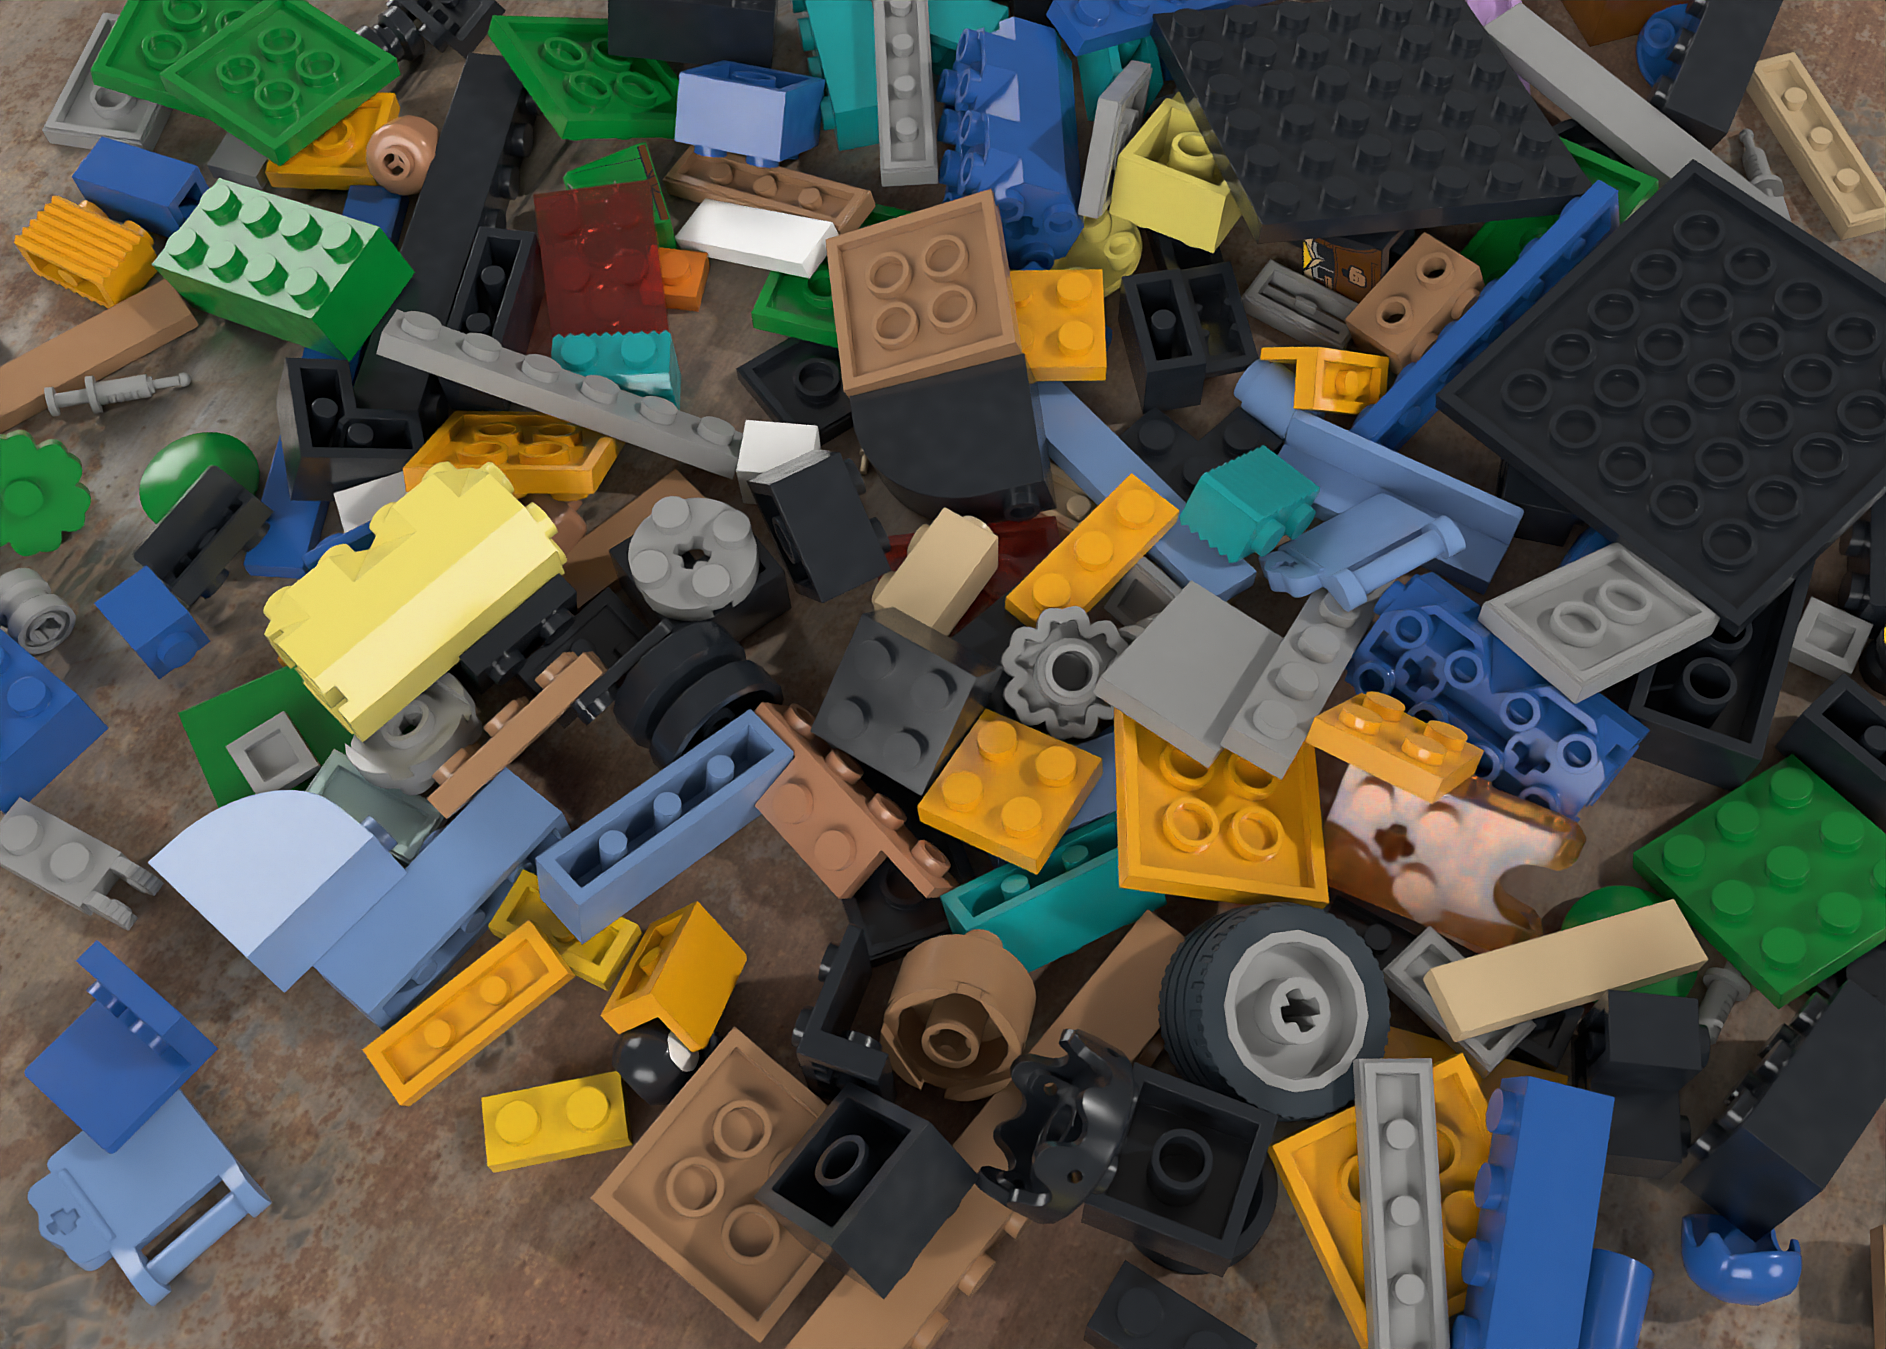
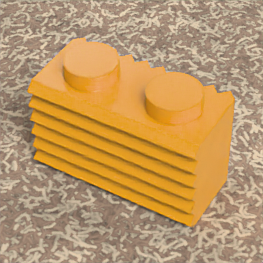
[14,196,158,309]

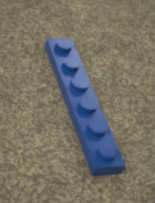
[1046,0,1276,57]
[1349,180,1620,452]

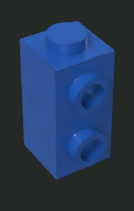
[72,136,209,238]

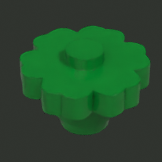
[0,430,91,556]

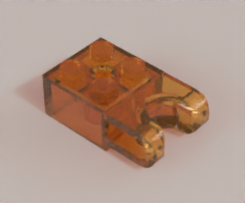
[1323,764,1587,951]

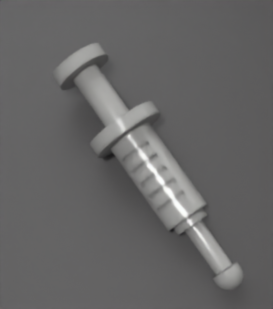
[1739,128,1784,197]
[44,372,191,417]
[1698,960,1751,1045]

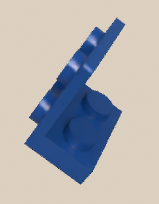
[24,940,218,1154]

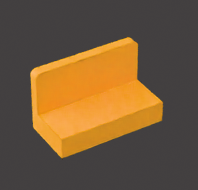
[1260,347,1389,416]
[600,901,747,1052]

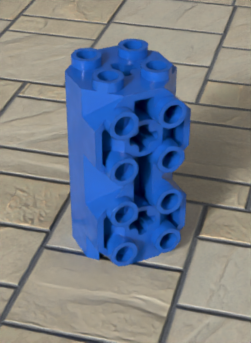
[936,17,1084,270]
[1345,572,1650,843]

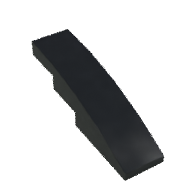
[1145,228,1259,379]

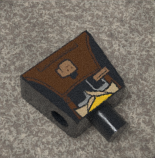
[1287,229,1415,304]

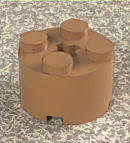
[880,929,1036,1101]

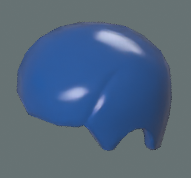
[1681,1214,1802,1306]

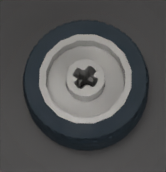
[1158,902,1391,1122]

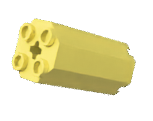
[263,461,567,742]

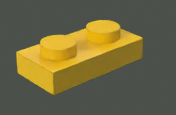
[488,869,643,991]
[481,1071,633,1173]

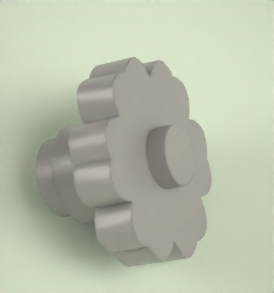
[1000,606,1129,740]

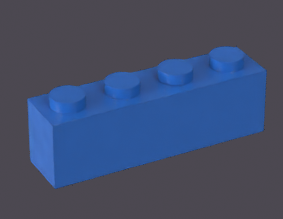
[1450,1076,1615,1349]

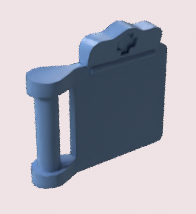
[1258,493,1466,612]
[28,1088,272,1307]

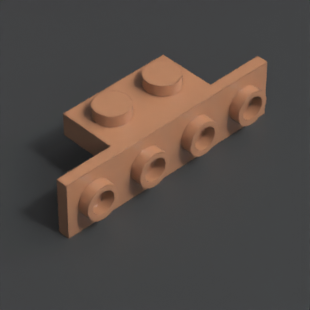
[754,702,961,899]

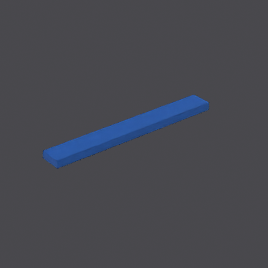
[243,185,409,579]

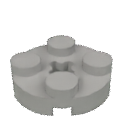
[628,496,760,622]
[345,672,483,796]

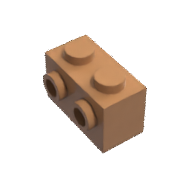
[1345,232,1485,376]

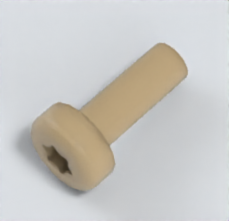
[859,448,869,475]

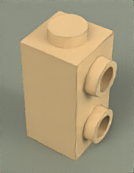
[872,507,998,637]

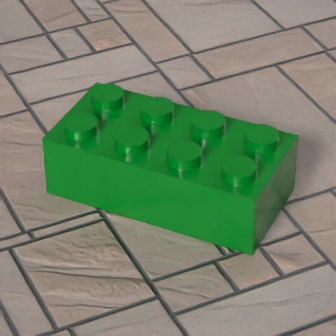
[152,178,415,363]

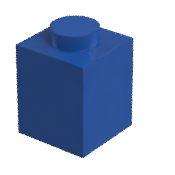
[94,565,211,679]

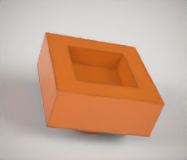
[640,247,710,312]

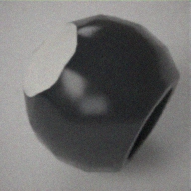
[612,1017,699,1106]

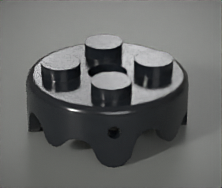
[975,1029,1139,1224]

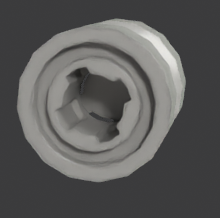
[0,568,76,654]

